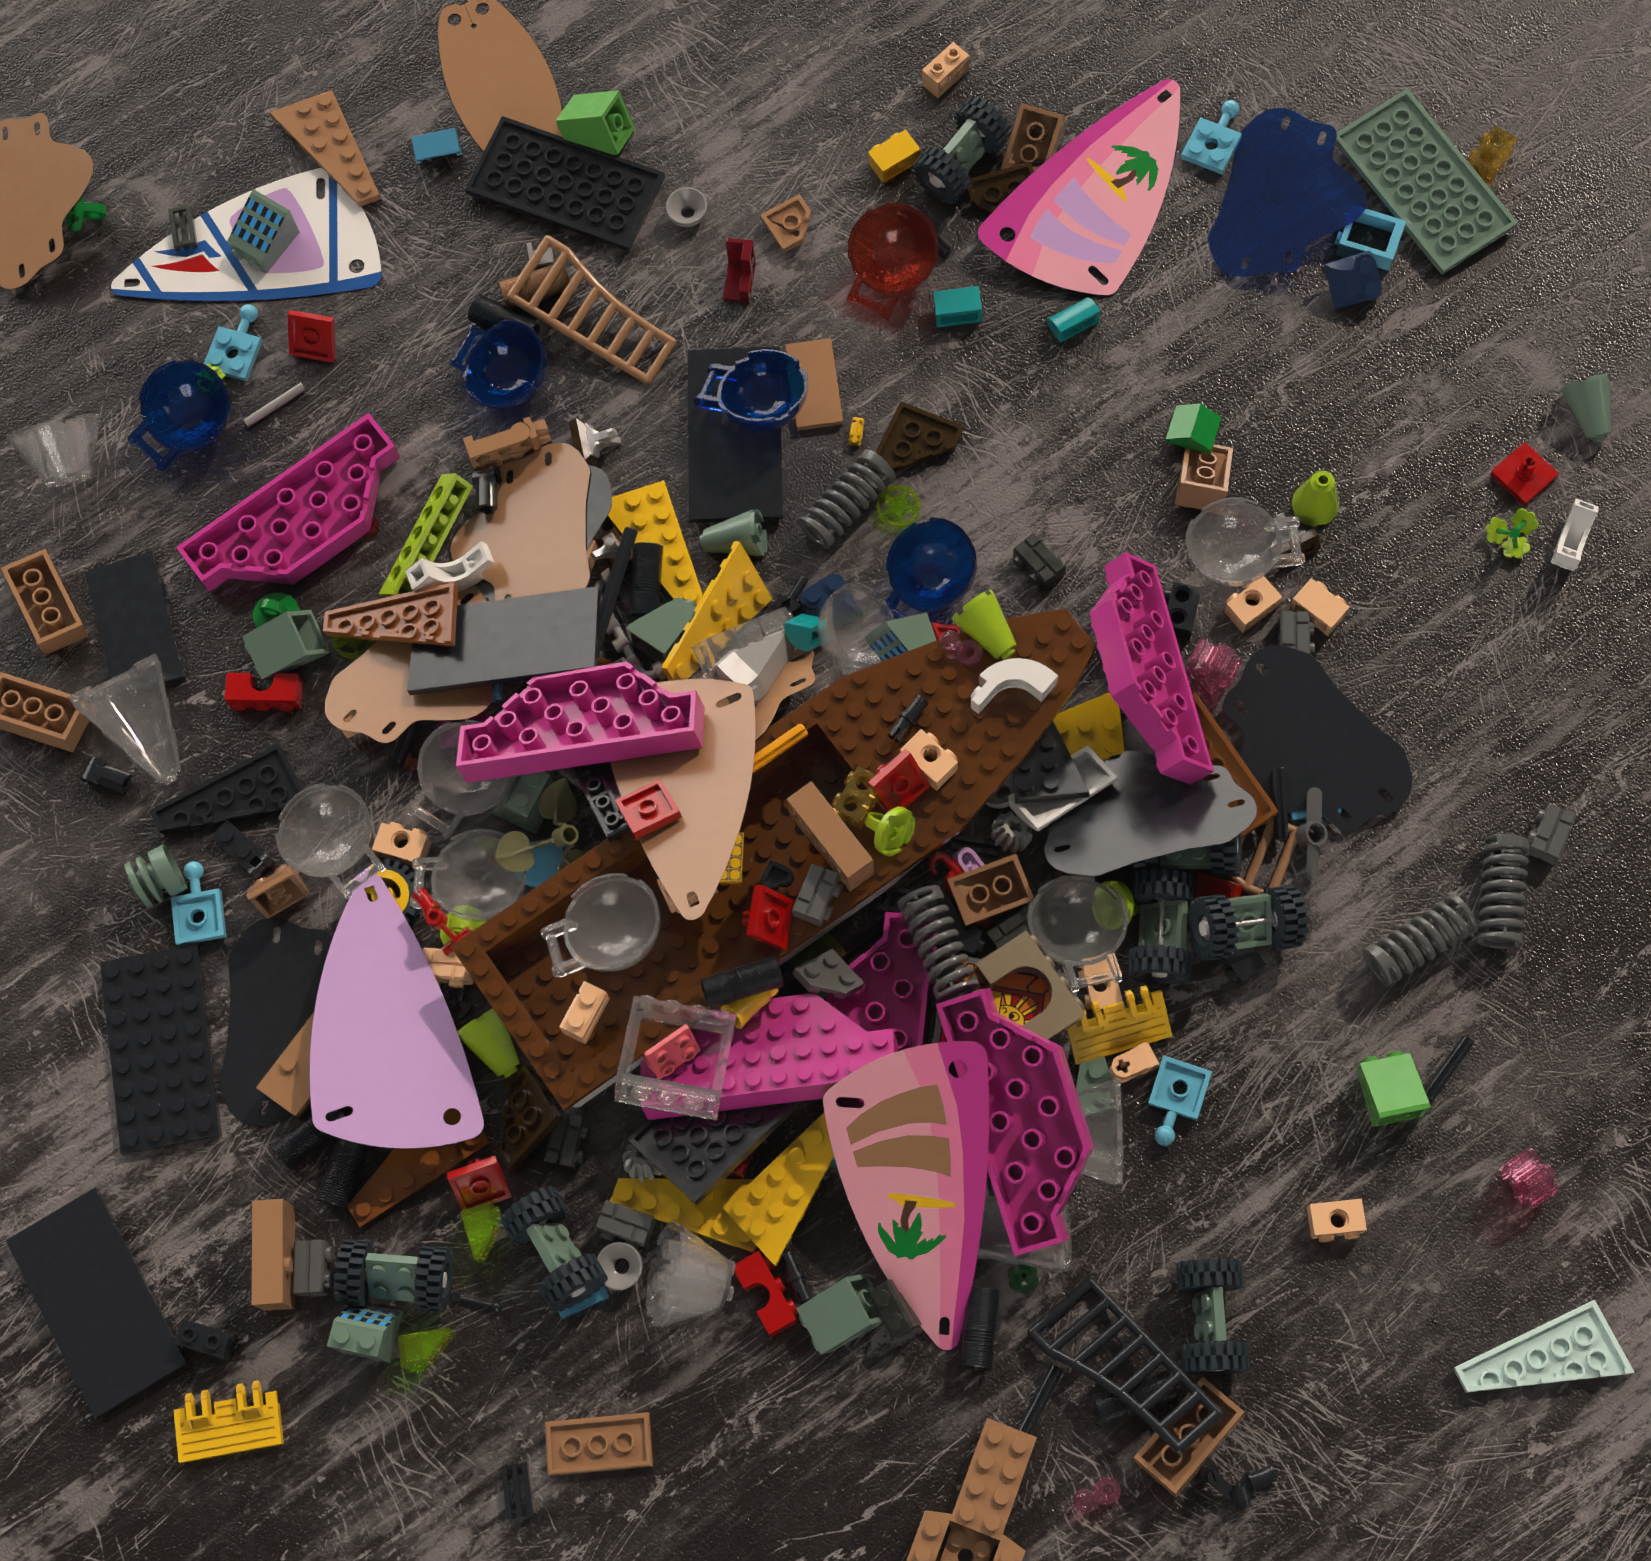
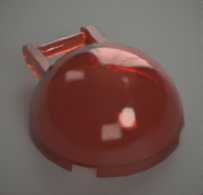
[847,202,939,320]

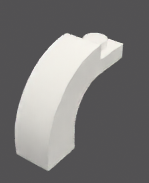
[1551,499,1599,571]
[405,542,494,592]
[970,658,1058,714]

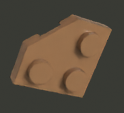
[760,194,811,254]

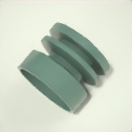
[124,844,187,908]

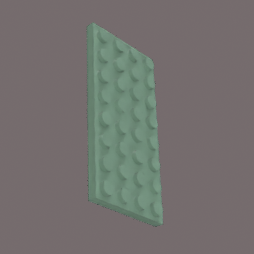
[1332,88,1518,275]

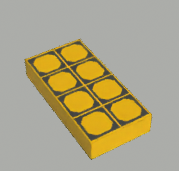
[719,833,744,884]

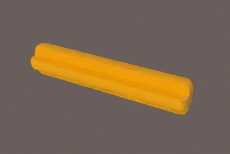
[752,724,808,774]

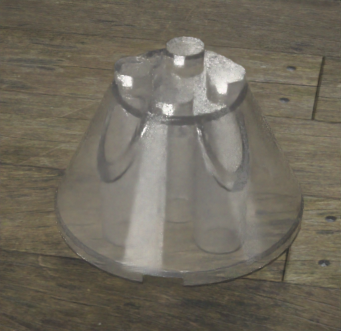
[6,413,101,488]
[646,1222,735,1328]

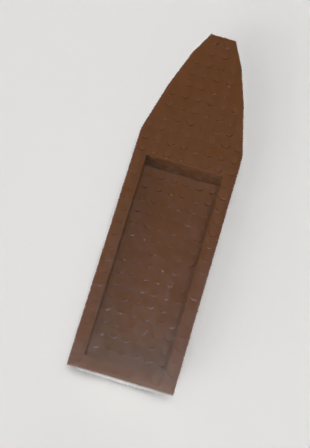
[450,608,1096,1111]

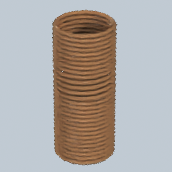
[499,264,570,309]

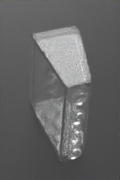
[614,995,737,1120]

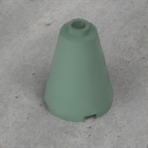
[1561,374,1611,443]
[700,509,767,556]

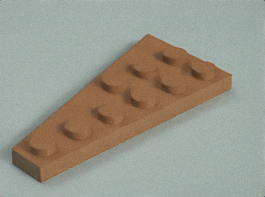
[270,90,380,207]

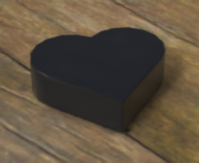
[761,859,794,891]

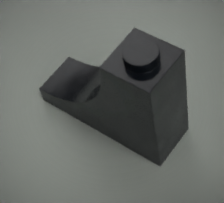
[934,867,986,958]

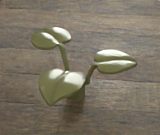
[495,778,585,873]

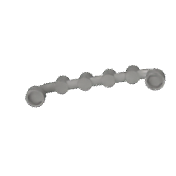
[594,568,667,681]

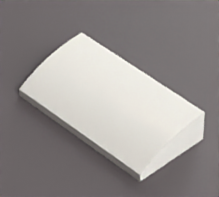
[1008,745,1118,831]

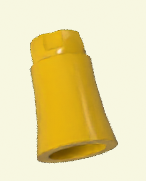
[720,988,778,1029]

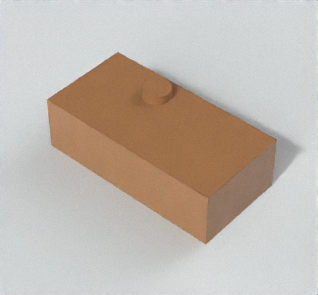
[1,549,88,656]
[0,672,94,753]
[787,781,874,892]
[256,1013,314,1121]
[252,1199,295,1311]
[1134,1377,1244,1498]

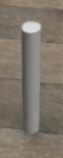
[243,382,306,427]

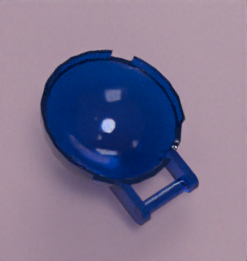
[448,320,548,410]
[694,349,808,432]
[127,359,231,472]
[881,518,978,623]

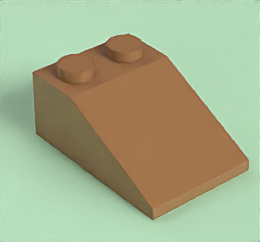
[1001,103,1067,172]
[1175,444,1233,513]
[947,854,1035,926]
[246,864,310,919]

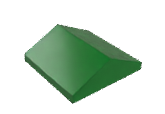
[1165,404,1222,454]

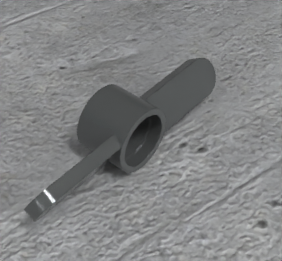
[1295,787,1327,881]

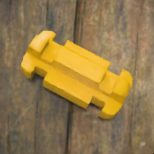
[849,417,864,446]

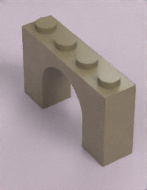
[974,931,1085,1041]

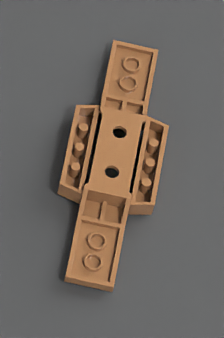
[907,1418,1037,1561]

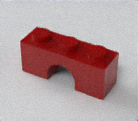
[224,673,303,711]
[732,1251,799,1337]

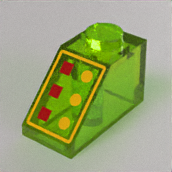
[460,1202,502,1263]
[398,1328,454,1373]

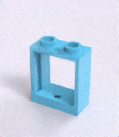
[1334,205,1406,271]

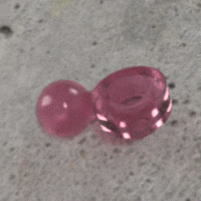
[941,630,983,665]
[1073,1477,1121,1511]

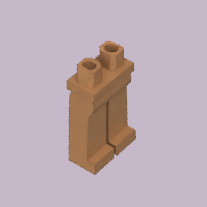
[463,417,552,471]

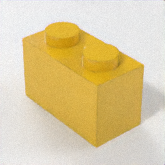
[868,129,921,183]

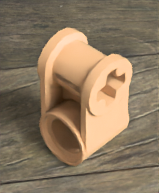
[1109,1042,1160,1083]

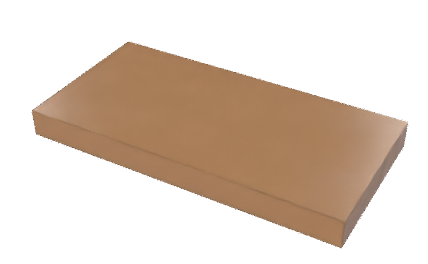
[785,338,843,431]
[545,1412,653,1476]

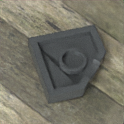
[793,949,864,999]

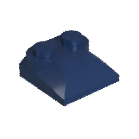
[1324,251,1382,309]
[798,574,863,635]

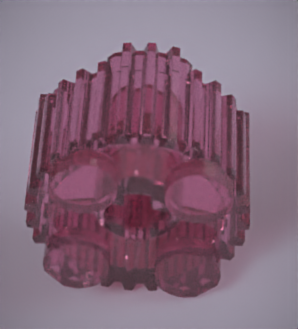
[1186,637,1243,691]
[1499,1147,1560,1209]

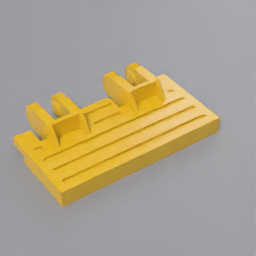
[1066,985,1172,1065]
[174,1380,284,1463]

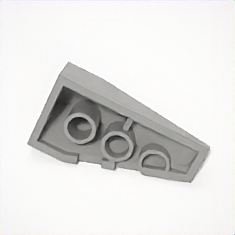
[714,629,795,705]

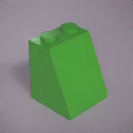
[556,91,635,155]
[1356,1051,1431,1127]

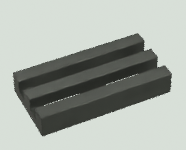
[168,205,198,252]

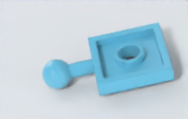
[1181,100,1242,175]
[203,304,263,382]
[171,861,227,946]
[1148,1055,1212,1146]

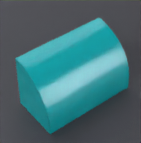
[933,286,982,327]
[1046,297,1101,343]
[784,613,829,652]

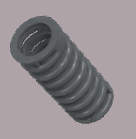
[798,449,896,549]
[1476,834,1530,949]
[897,885,980,1003]
[1362,894,1478,988]

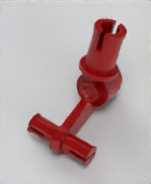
[412,888,472,956]

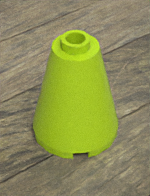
[1291,471,1340,527]
[952,589,1017,660]
[457,1008,520,1078]

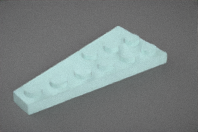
[1453,1300,1635,1393]

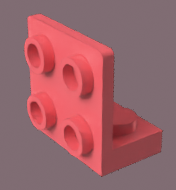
[642,1024,701,1080]

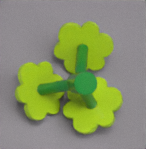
[1485,508,1539,559]

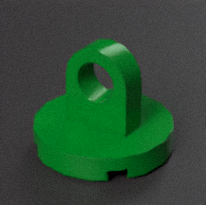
[66,194,107,232]
[253,592,300,628]

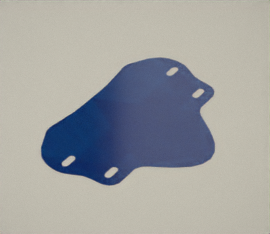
[1208,108,1367,277]

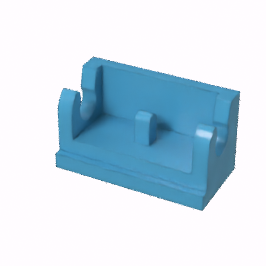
[411,128,462,164]

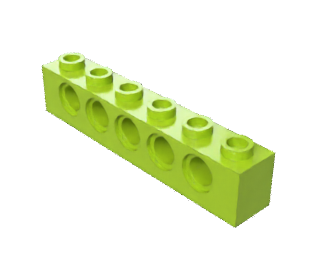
[379,473,473,598]

